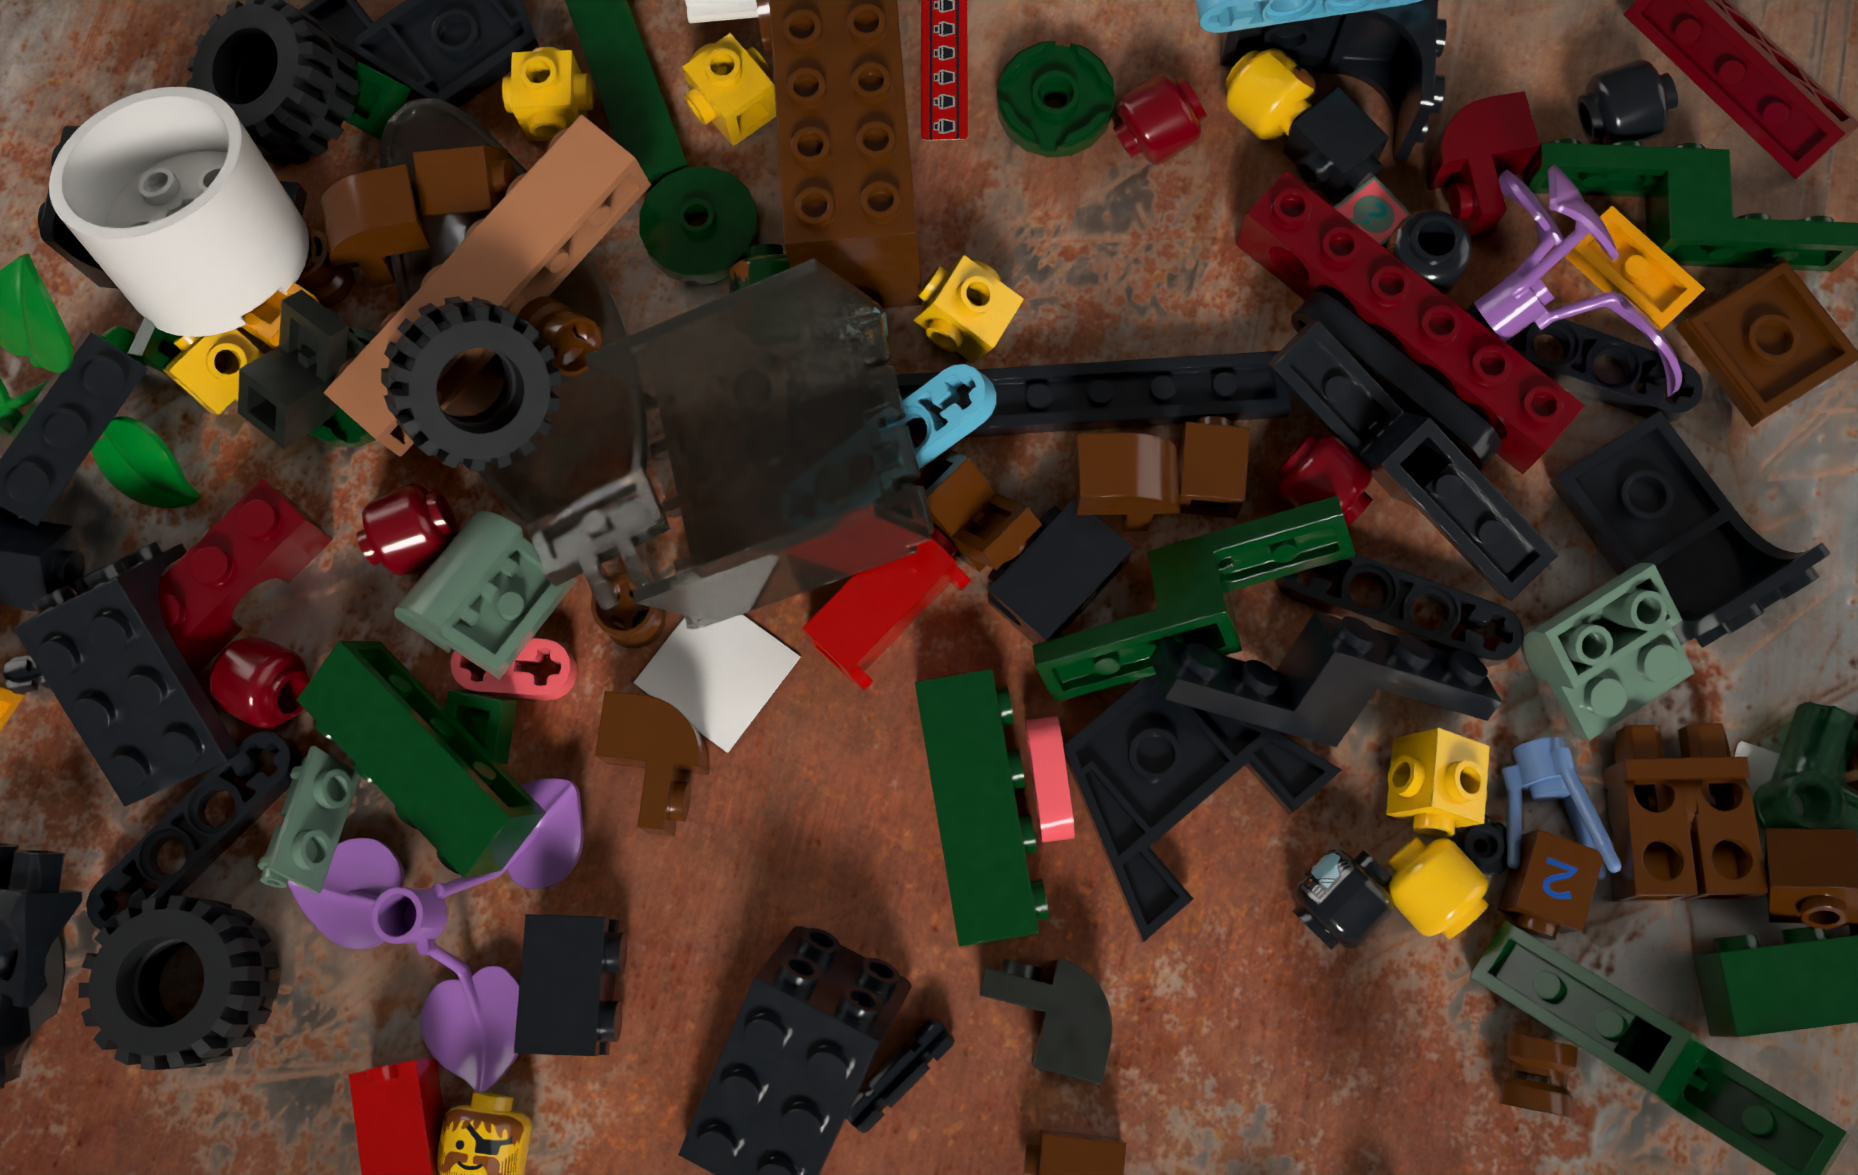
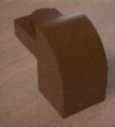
[320,164,431,287]
[1074,433,1180,532]
[895,449,1042,572]
[595,691,710,836]

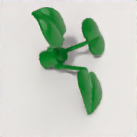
[0,254,203,508]

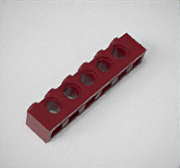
[1236,171,1586,475]

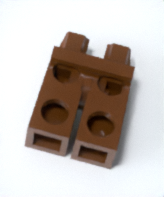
[1602,723,1769,902]

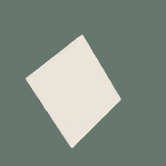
[633,589,801,753]

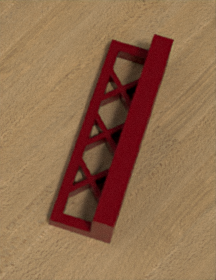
[1623,0,1858,179]

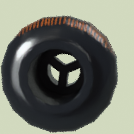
[1385,209,1472,295]

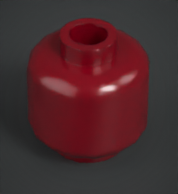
[1113,72,1207,165]
[1275,435,1373,527]
[357,483,459,576]
[209,636,310,728]

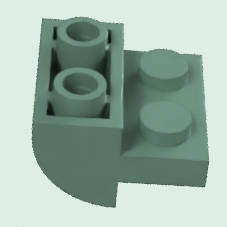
[394,510,577,680]
[1523,563,1695,741]

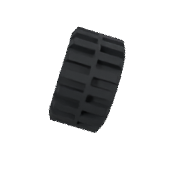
[186,0,358,166]
[381,296,562,471]
[78,895,279,1070]

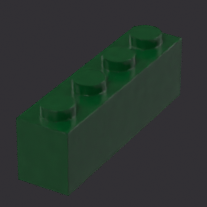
[296,640,546,878]
[915,669,1049,949]
[1692,925,1858,1037]

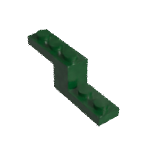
[1523,138,1858,272]
[1032,495,1356,702]
[1469,920,1850,1175]

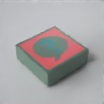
[1334,176,1411,248]

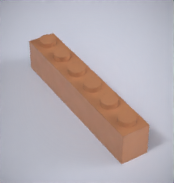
[323,114,651,457]

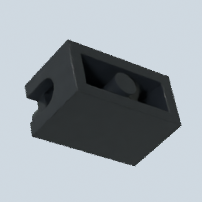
[988,497,1134,645]
[514,914,627,1056]

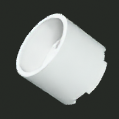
[49,87,309,337]

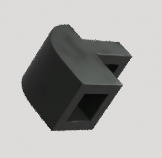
[238,289,357,449]
[980,958,1112,1085]

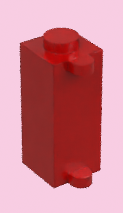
[802,518,971,691]
[348,1058,445,1175]

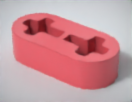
[450,638,577,701]
[1025,716,1075,843]

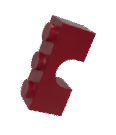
[159,478,333,674]

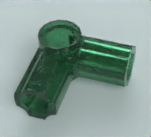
[1753,701,1858,838]

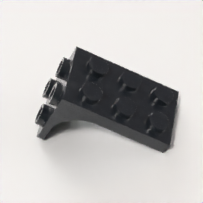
[1220,0,1447,161]
[1549,411,1831,648]
[13,541,240,807]
[678,926,912,1175]

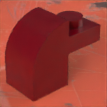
[1426,91,1540,240]

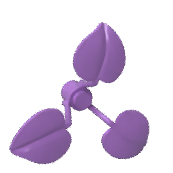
[1474,165,1682,397]
[288,778,584,1093]

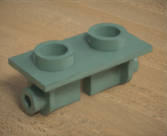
[258,746,360,894]

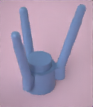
[1501,737,1622,880]

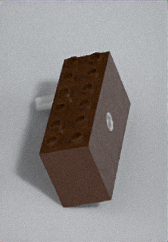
[685,0,923,310]

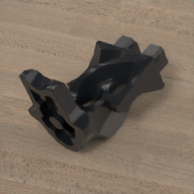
[0,842,82,1089]

